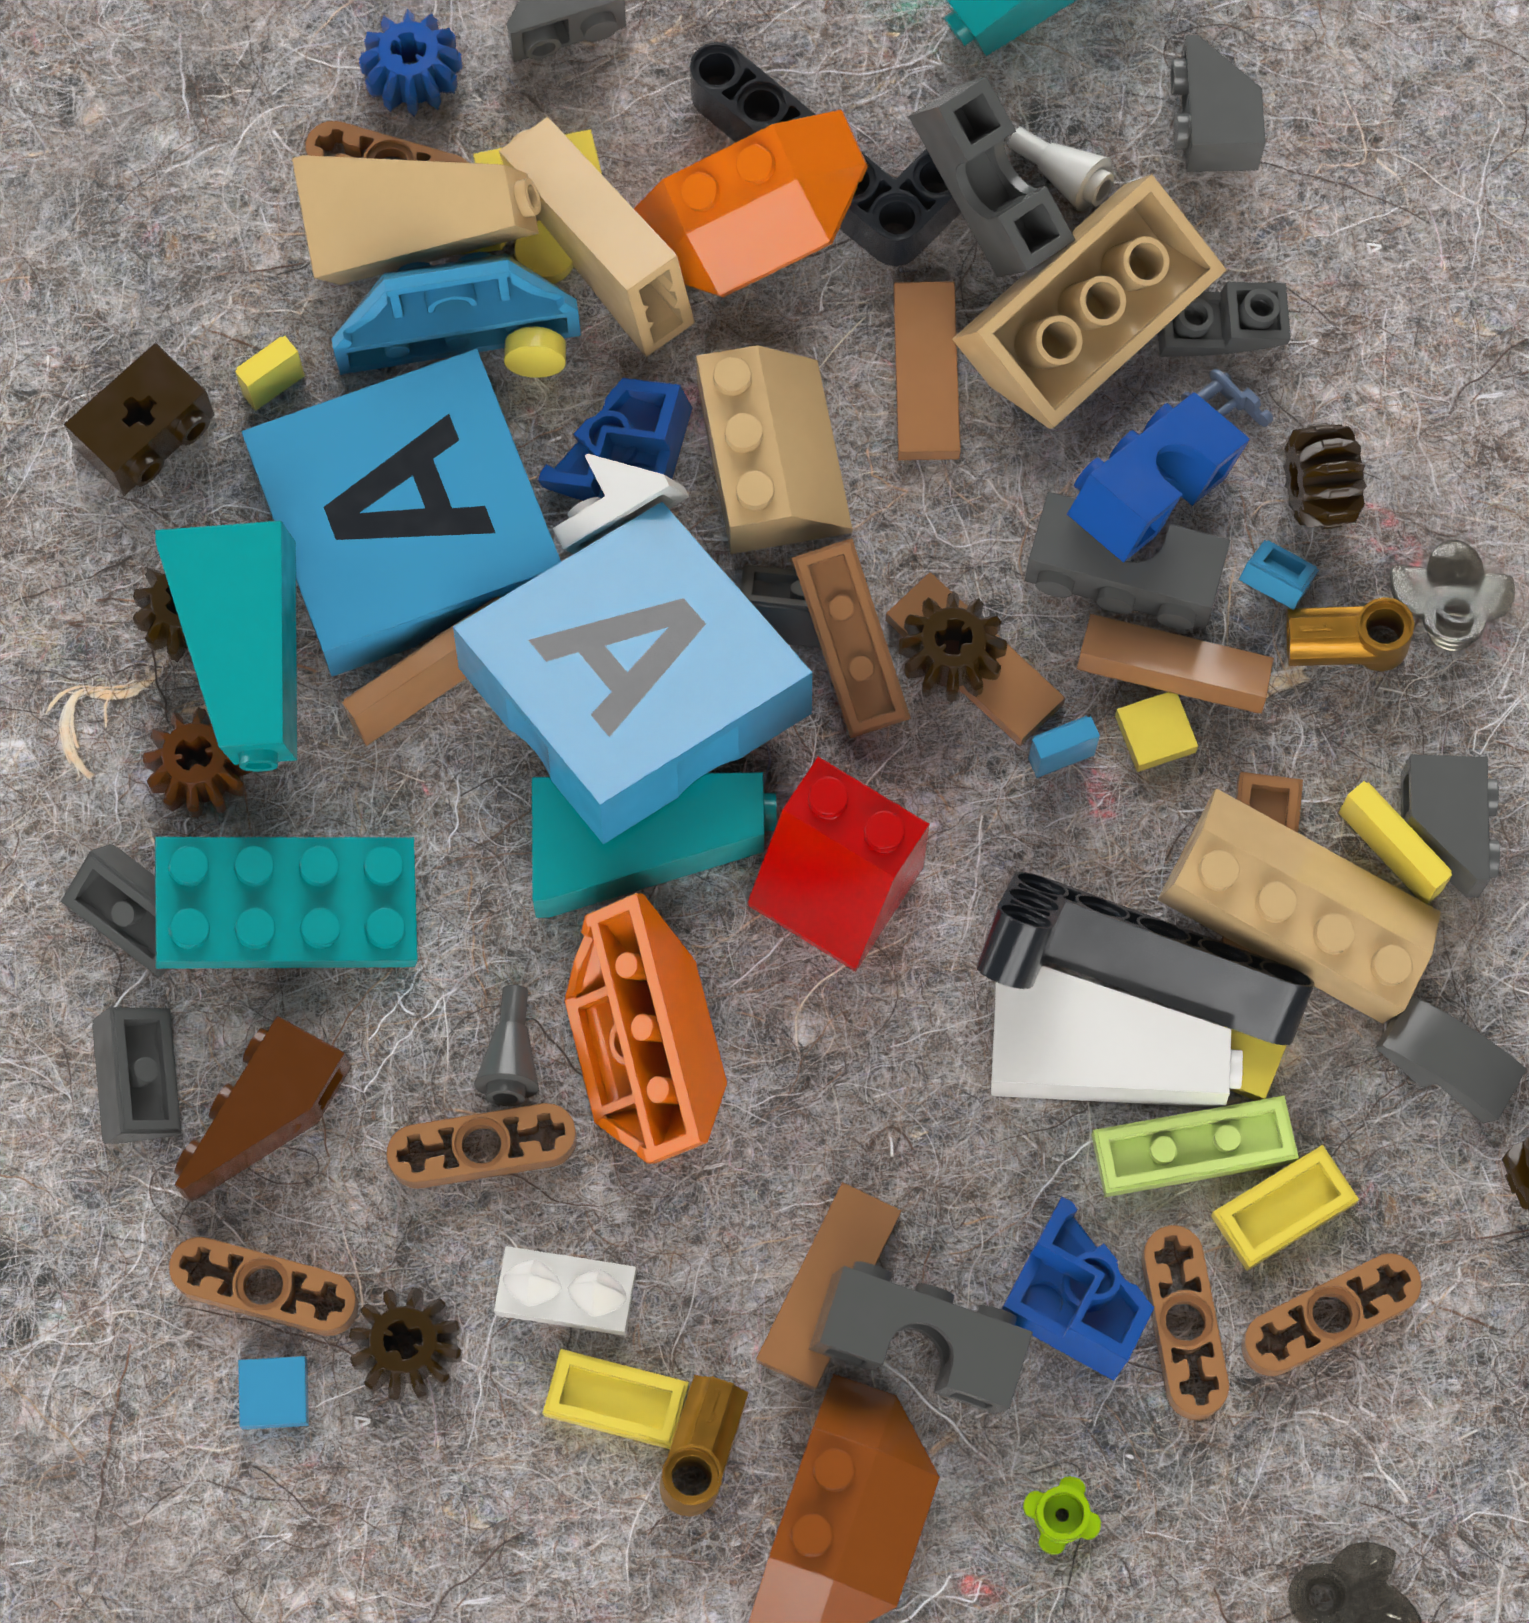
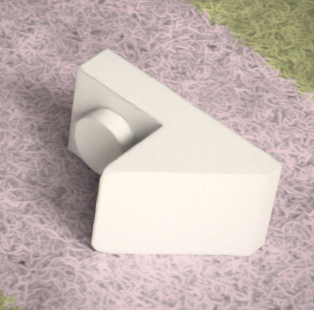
[553,454,689,554]

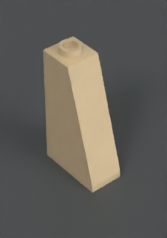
[499,117,695,357]
[292,155,541,285]

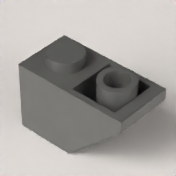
[506,0,627,62]
[1170,35,1266,172]
[1400,754,1500,898]

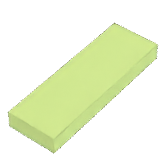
[1091,1095,1299,1197]

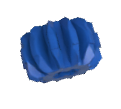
[359,8,463,117]

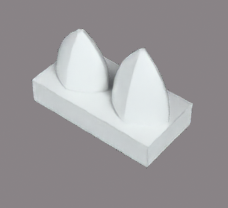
[494,1246,637,1336]

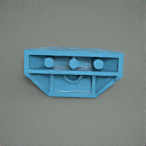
[332,252,581,375]

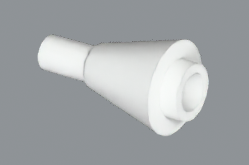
[1008,127,1114,211]

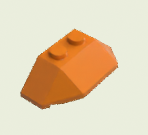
[634,110,868,298]
[564,893,727,1164]

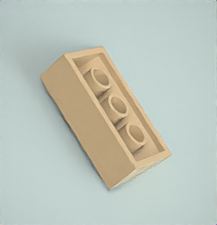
[952,174,1227,429]
[1157,788,1441,1024]

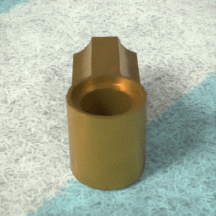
[1286,597,1415,672]
[659,1374,749,1517]

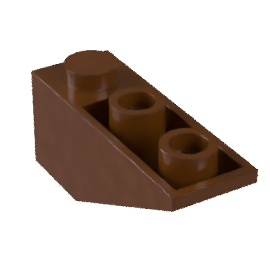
[174,1016,351,1202]

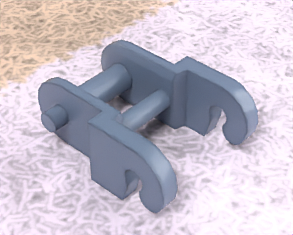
[1181,368,1273,427]

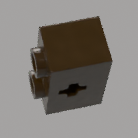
[64,342,214,496]

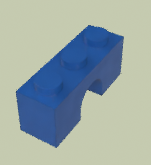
[1067,392,1250,563]

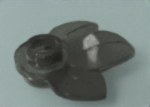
[1389,539,1515,651]
[1287,1542,1422,1623]

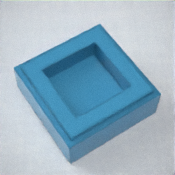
[1239,540,1319,610]
[1028,716,1100,778]
[238,1356,309,1430]

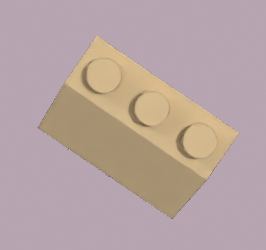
[696,345,853,554]

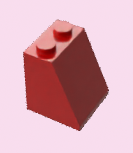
[748,757,930,972]

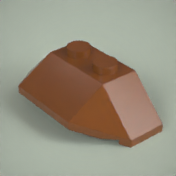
[748,1374,940,1623]

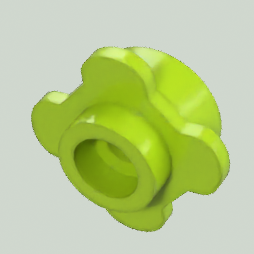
[1023,1476,1101,1555]

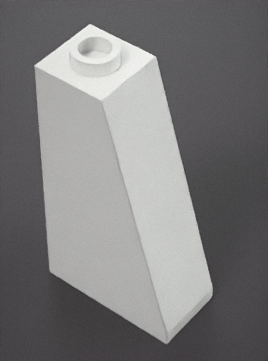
[991,966,1243,1108]

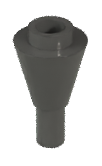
[474,985,539,1106]

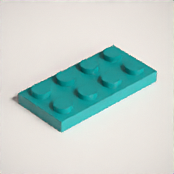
[155,837,418,969]

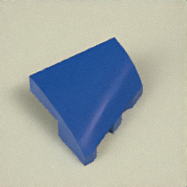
[538,378,693,501]
[1001,1196,1154,1381]

